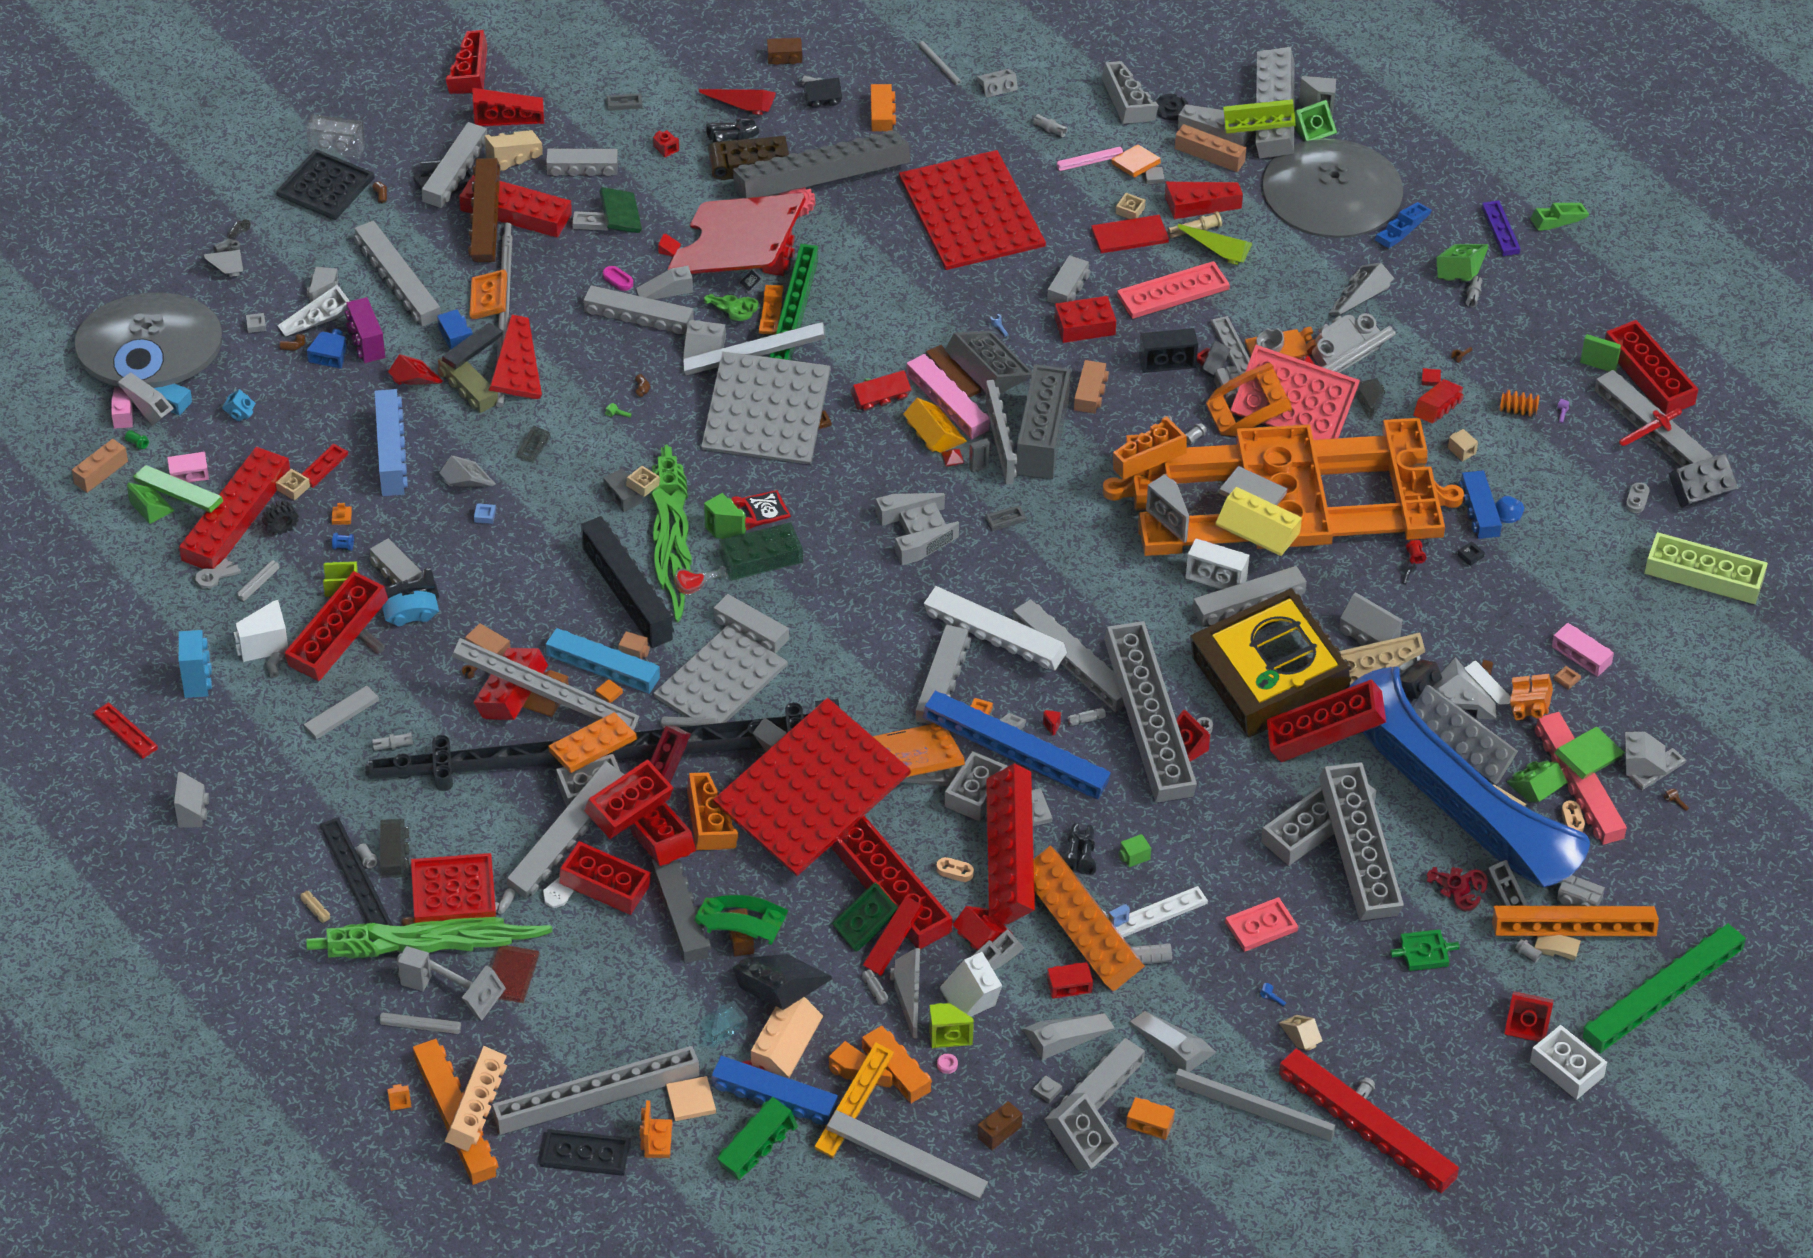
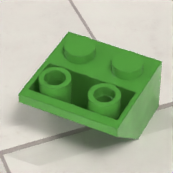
[704,493,746,541]
[1507,761,1568,802]

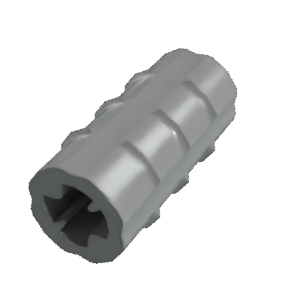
[1131,943,1172,964]

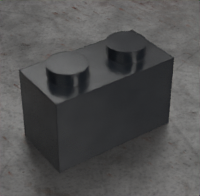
[804,77,842,108]
[1400,659,1442,699]

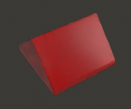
[1176,709,1210,762]

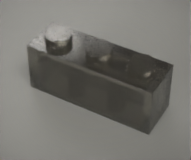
[380,819,410,878]

